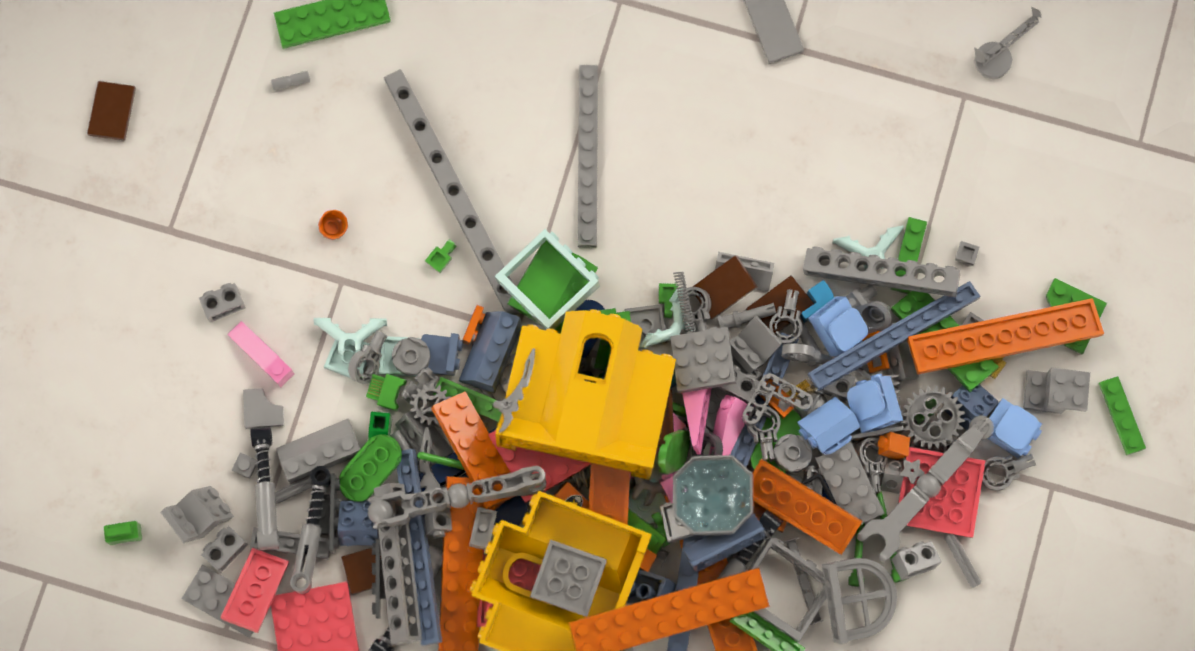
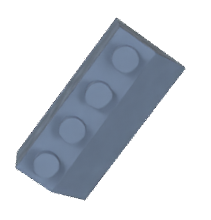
[459,311,522,393]
[683,513,765,573]

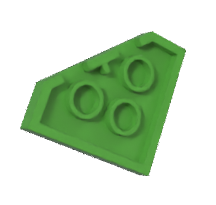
[1046,278,1107,354]

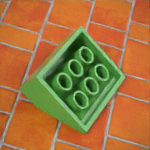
[507,240,598,333]

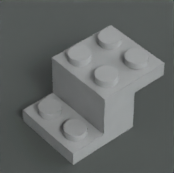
[1023,368,1090,414]
[161,486,234,543]

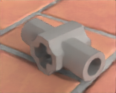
[846,285,877,308]

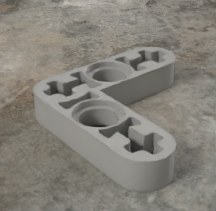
[742,374,813,426]

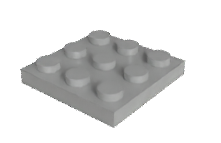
[670,327,736,393]
[530,540,607,617]

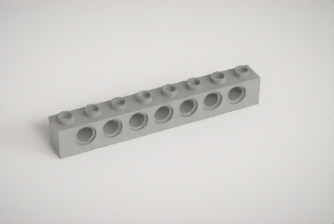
[803,247,960,297]
[374,483,422,645]

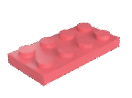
[221,548,289,633]

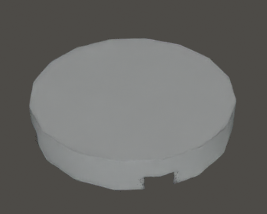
[974,42,1012,79]
[392,337,431,376]
[773,434,812,473]

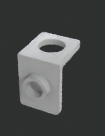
[880,458,904,493]

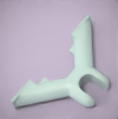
[832,225,904,270]
[640,288,692,348]
[314,318,387,356]

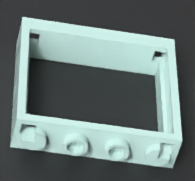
[495,229,600,330]

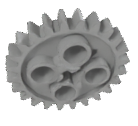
[901,386,965,449]

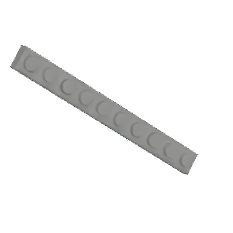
[578,65,598,247]

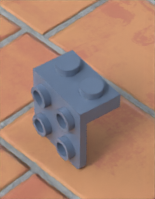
[421,333,463,376]
[943,385,999,431]
[338,500,379,546]

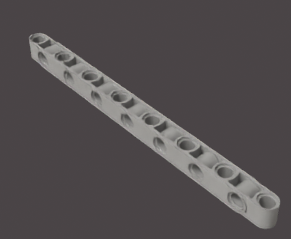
[384,69,520,315]

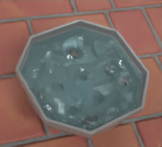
[673,455,753,535]

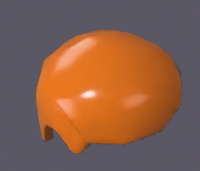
[318,210,348,240]

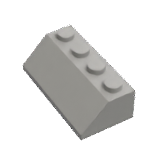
[276,419,361,484]

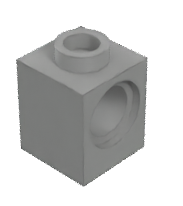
[424,507,452,538]

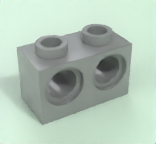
[199,283,246,323]
[810,363,856,402]
[714,365,760,404]
[201,526,248,573]
[891,541,941,581]

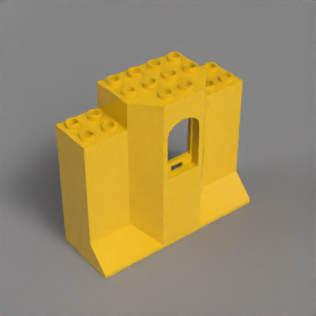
[495,309,676,480]
[470,491,652,651]

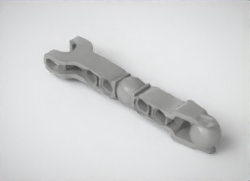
[857,415,994,562]
[368,466,546,529]

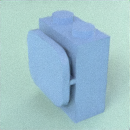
[808,296,868,356]
[847,374,903,433]
[797,397,860,455]
[988,398,1042,459]

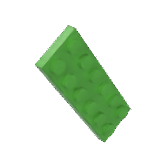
[274,0,391,49]
[891,291,999,392]

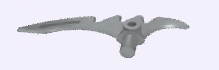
[493,348,535,433]
[418,427,446,503]

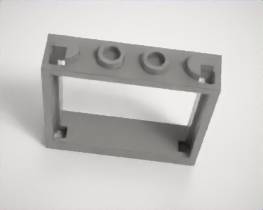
[748,537,827,642]

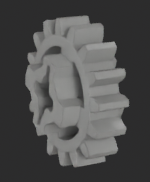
[410,383,451,426]

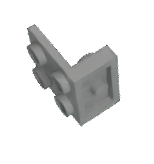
[730,316,782,373]

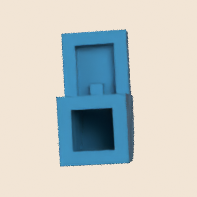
[800,280,834,323]

